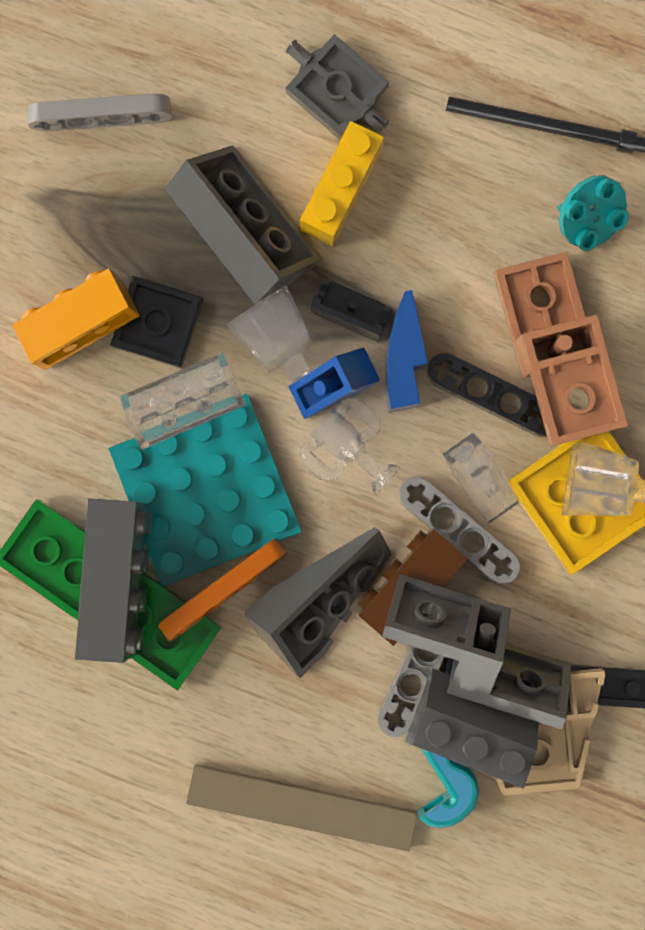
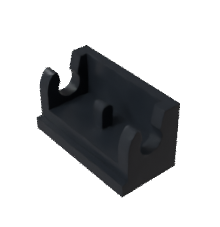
[310,278,393,342]

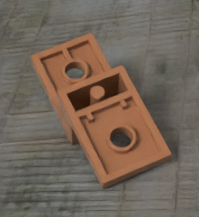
[493,252,628,447]

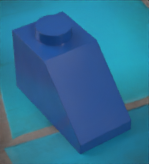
[288,347,380,419]

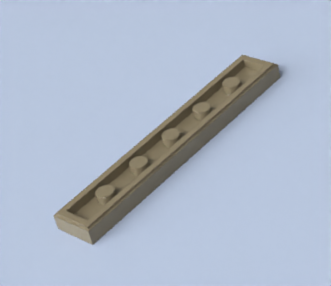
[186,764,417,852]

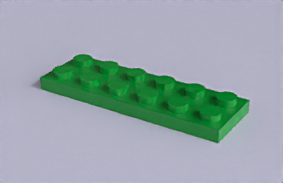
[0,499,222,691]

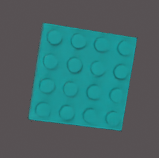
[108,394,302,587]

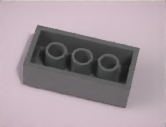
[75,498,153,663]

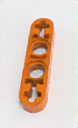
[158,538,288,642]

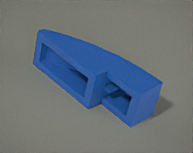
[385,290,428,413]

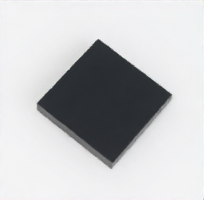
[110,275,204,369]

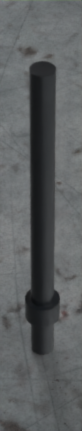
[446,96,645,154]

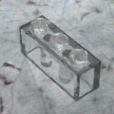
[120,352,246,449]

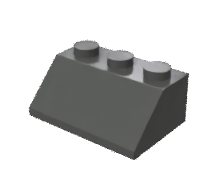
[405,668,539,789]

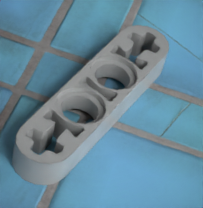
[27,94,172,131]
[399,477,520,584]
[377,614,445,737]

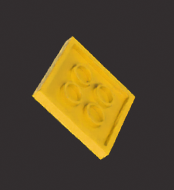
[505,432,645,575]

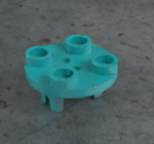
[556,175,629,251]

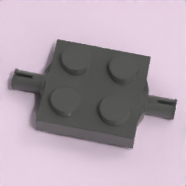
[285,34,389,140]

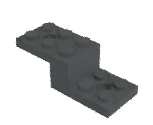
[382,574,571,729]

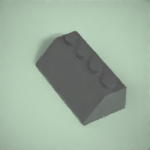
[165,145,322,305]

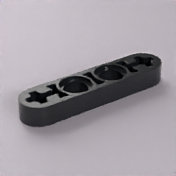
[426,353,547,437]

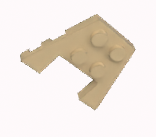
[495,668,605,796]

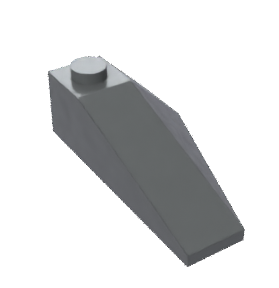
[244,527,392,678]

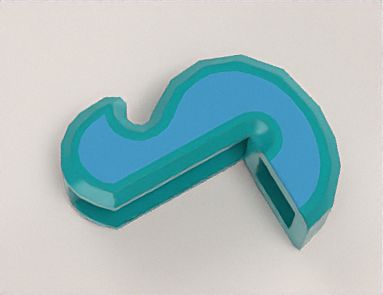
[417,749,480,828]

